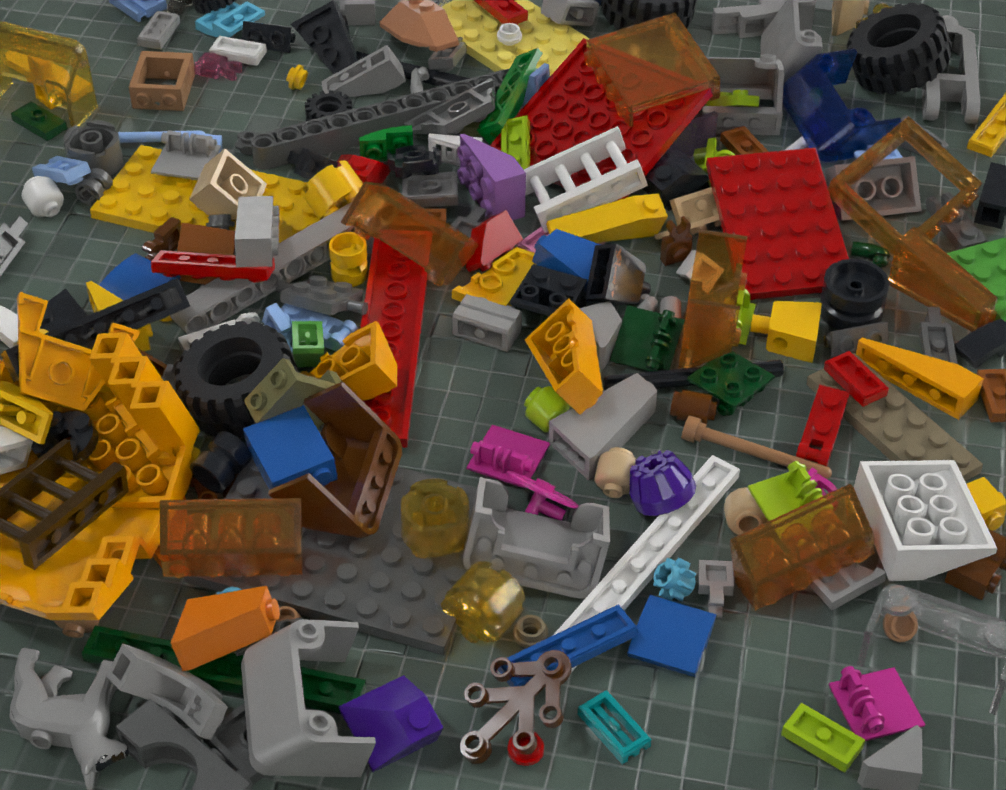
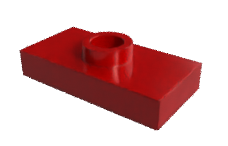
[824,351,889,407]

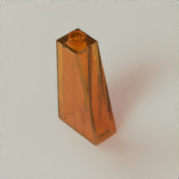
[889,227,998,332]

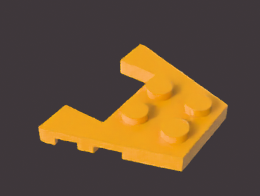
[17,292,140,413]

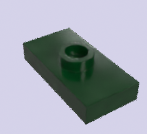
[11,101,68,141]

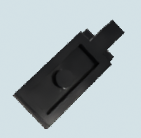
[287,147,339,180]

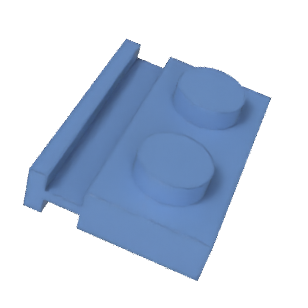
[109,0,167,22]

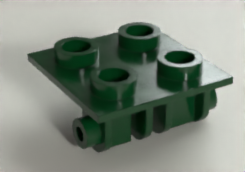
[610,305,685,372]
[687,348,775,416]

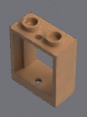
[129,51,195,111]

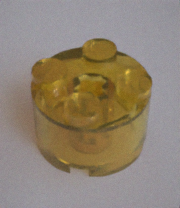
[401,478,469,558]
[441,561,526,643]

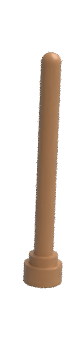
[681,415,832,479]

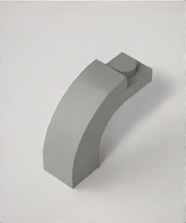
[106,644,228,740]

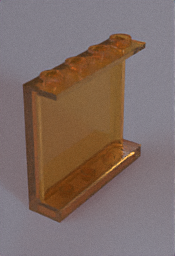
[584,13,720,127]

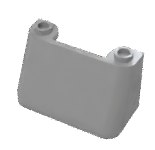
[760,0,823,98]
[463,477,610,599]

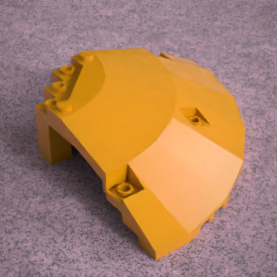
[0,332,199,620]

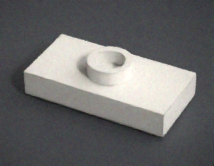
[209,36,267,66]

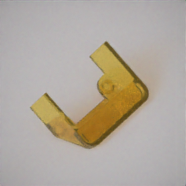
[0,21,98,128]

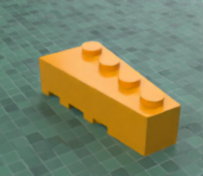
[525,298,603,415]

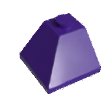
[339,675,444,773]

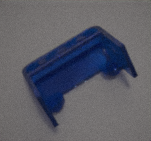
[782,49,902,162]

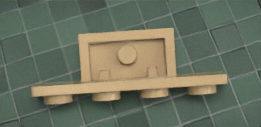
[655,187,721,240]

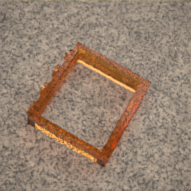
[827,116,982,262]

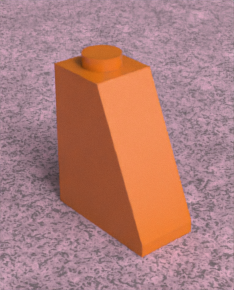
[171,586,280,671]

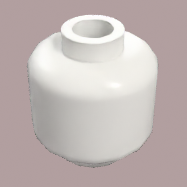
[21,176,64,218]

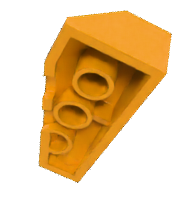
[301,321,397,401]

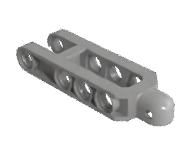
[921,15,980,125]

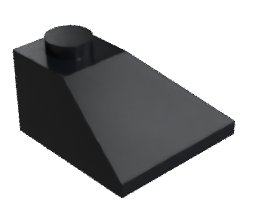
[642,147,710,211]

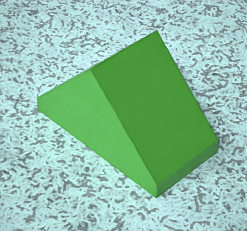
[292,321,324,367]

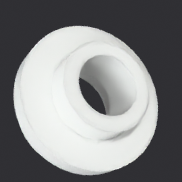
[497,23,522,46]

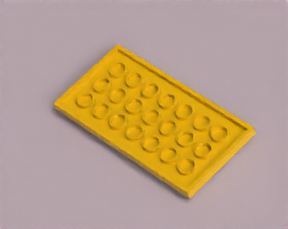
[90,145,319,243]

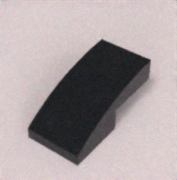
[954,319,1006,369]

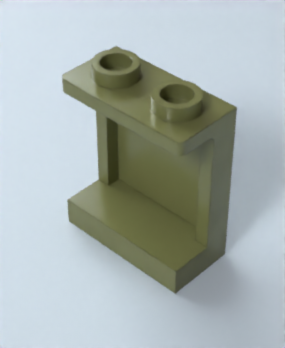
[244,358,342,429]

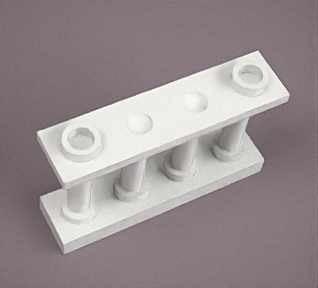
[524,126,648,233]

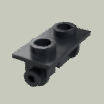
[242,21,296,53]

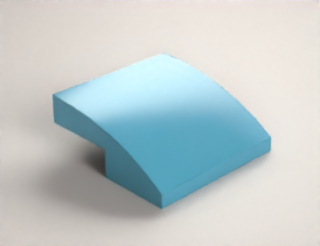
[195,1,265,37]

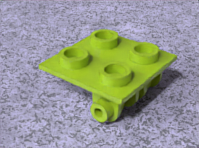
[747,461,836,542]

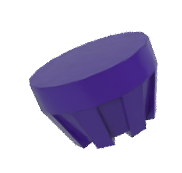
[629,450,696,516]

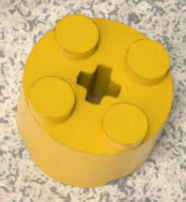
[301,160,367,220]

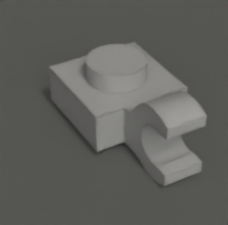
[698,560,734,618]

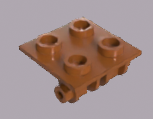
[177,223,235,285]

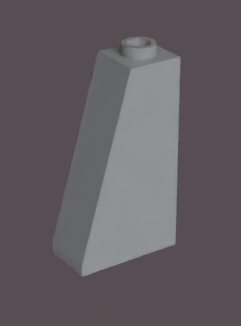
[549,373,657,480]

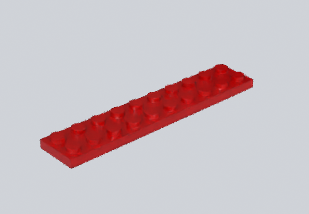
[360,230,432,448]

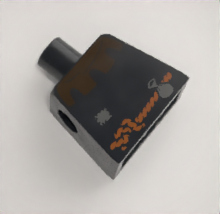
[585,244,651,305]

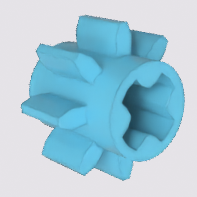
[653,558,696,601]

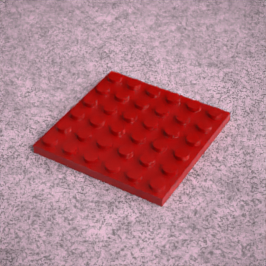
[490,38,713,201]

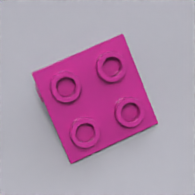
[466,425,550,488]
[828,666,925,741]

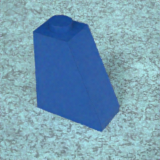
[532,229,600,301]

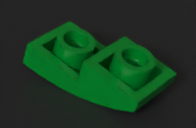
[359,125,413,162]

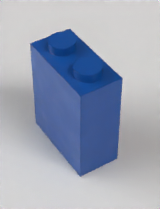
[243,405,338,504]

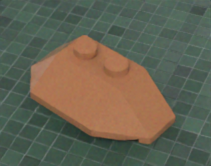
[379,0,459,52]

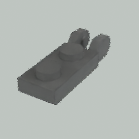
[925,192,988,250]

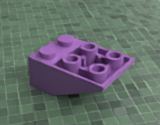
[457,133,526,220]

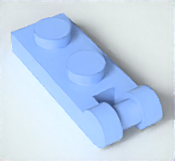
[32,156,91,185]
[280,304,359,351]

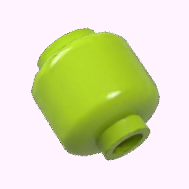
[524,386,570,433]

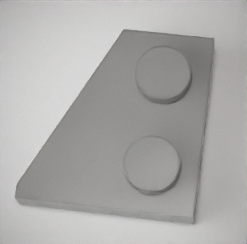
[791,542,886,610]

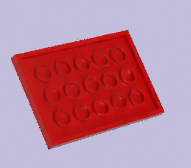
[706,148,849,300]

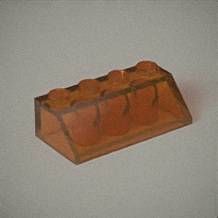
[730,484,874,611]
[160,498,303,578]

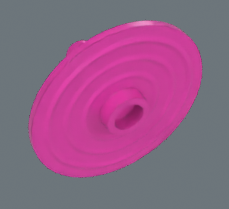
[506,471,579,520]

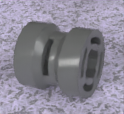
[75,168,113,206]

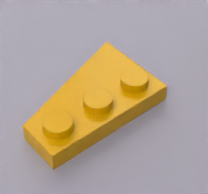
[452,247,536,306]

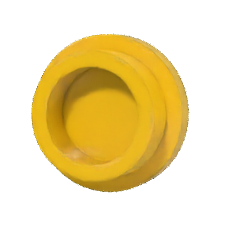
[286,64,308,90]

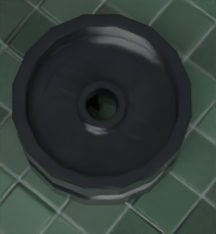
[820,259,890,330]

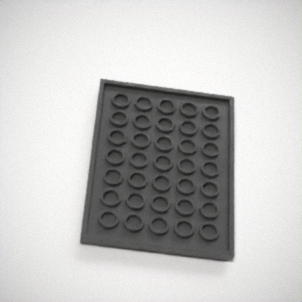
[183,458,477,655]

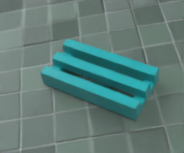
[577,690,652,764]

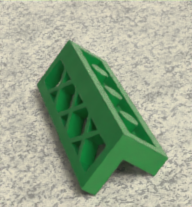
[476,48,543,145]

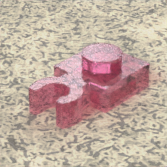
[194,52,243,81]

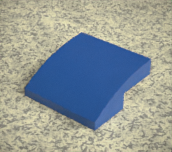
[99,253,181,300]
[627,595,717,677]

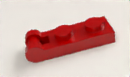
[796,384,850,466]

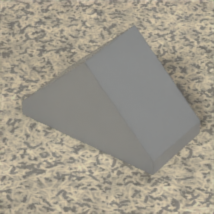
[857,725,922,790]

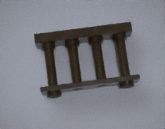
[0,439,129,570]

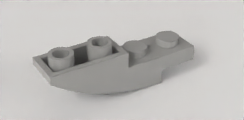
[711,0,787,38]

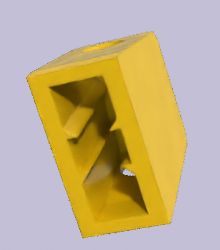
[750,301,822,363]

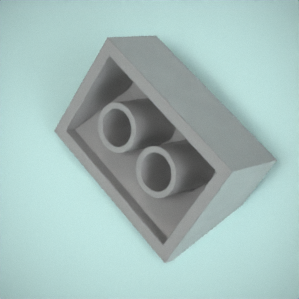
[825,156,922,221]

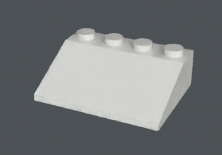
[853,460,997,581]

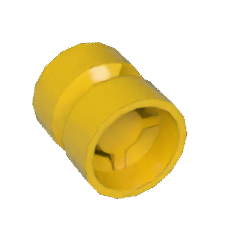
[329,232,368,287]

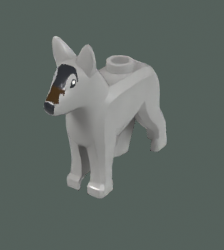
[9,648,129,790]

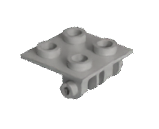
[151,130,221,180]

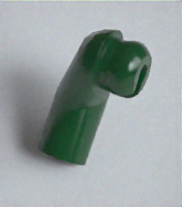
[851,241,890,268]

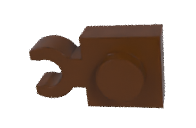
[660,216,693,266]
[141,217,182,261]

